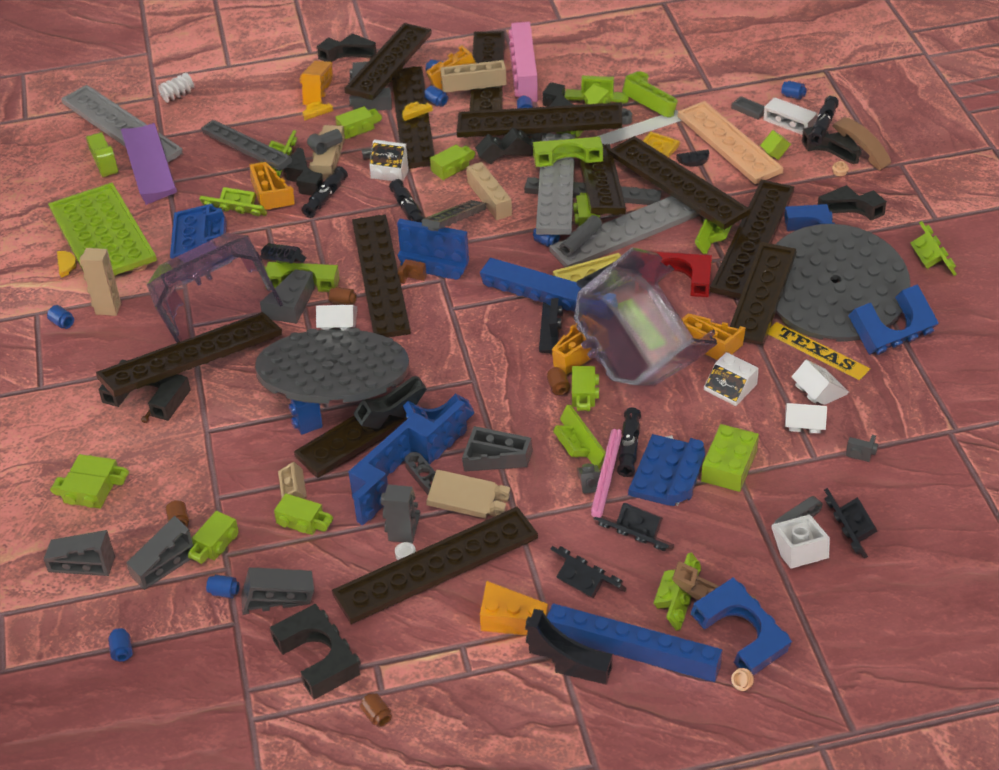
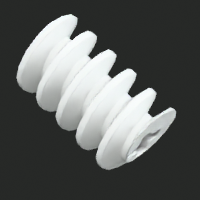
[158,73,194,103]

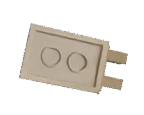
[426,469,510,519]

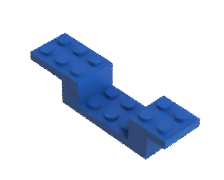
[348,400,467,525]

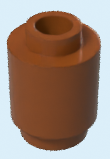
[329,287,357,305]
[547,367,570,395]
[165,500,189,527]
[360,693,392,727]

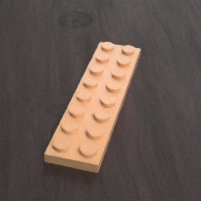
[678,101,783,184]

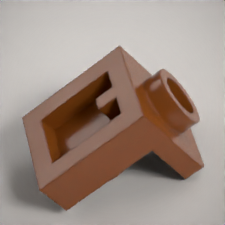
[398,259,427,284]

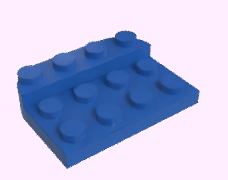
[170,204,227,262]
[397,219,469,280]
[628,434,705,506]

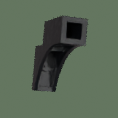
[525,609,613,685]

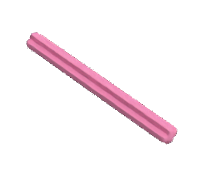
[591,429,622,518]

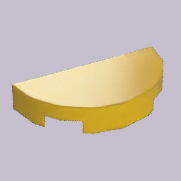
[303,102,334,121]
[402,102,433,121]
[57,251,77,277]

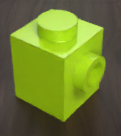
[760,130,791,160]

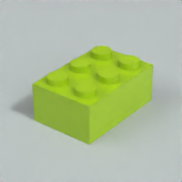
[701,424,759,492]

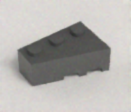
[260,270,315,324]
[462,426,533,472]
[381,484,421,543]
[126,516,193,590]
[44,530,115,576]
[241,567,314,615]

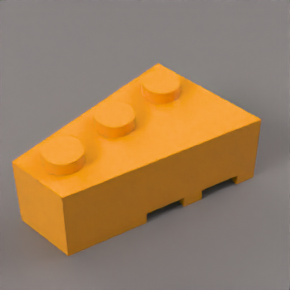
[426,45,476,91]
[300,61,333,105]
[249,162,295,210]
[675,313,746,361]
[552,315,608,375]
[480,581,548,635]

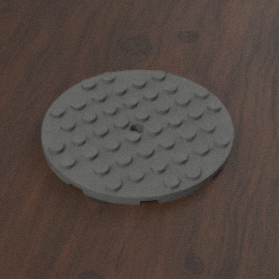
[775,224,910,342]
[255,328,409,404]

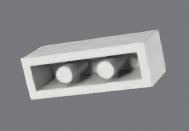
[763,97,818,135]

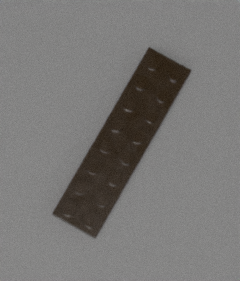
[345,23,432,100]
[578,144,626,215]

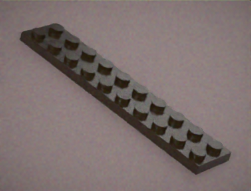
[470,31,505,111]
[392,66,434,169]
[456,102,622,138]
[609,136,750,230]
[710,179,795,299]
[352,214,411,338]
[96,312,282,397]
[332,506,538,624]

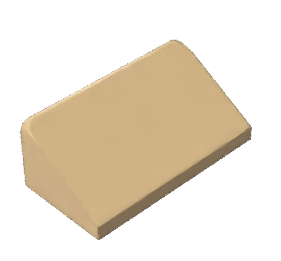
[278,462,307,499]

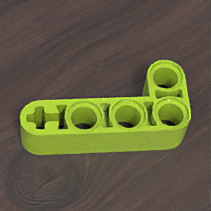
[622,71,678,117]
[86,132,118,177]

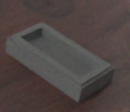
[731,96,765,120]

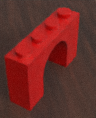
[636,251,712,297]

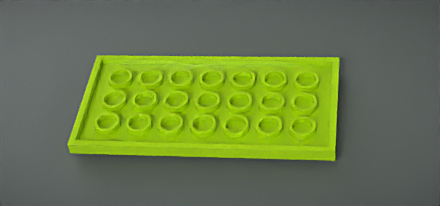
[48,182,157,276]

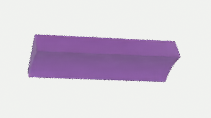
[121,123,177,205]

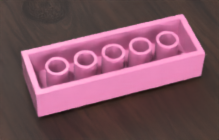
[509,22,538,102]

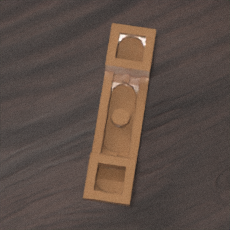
[832,117,891,171]
[672,561,756,600]

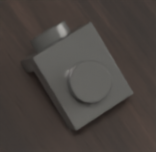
[846,435,878,462]
[577,464,601,494]

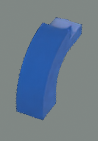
[403,393,475,422]

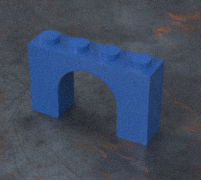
[784,204,835,231]
[848,284,939,355]
[690,577,792,676]

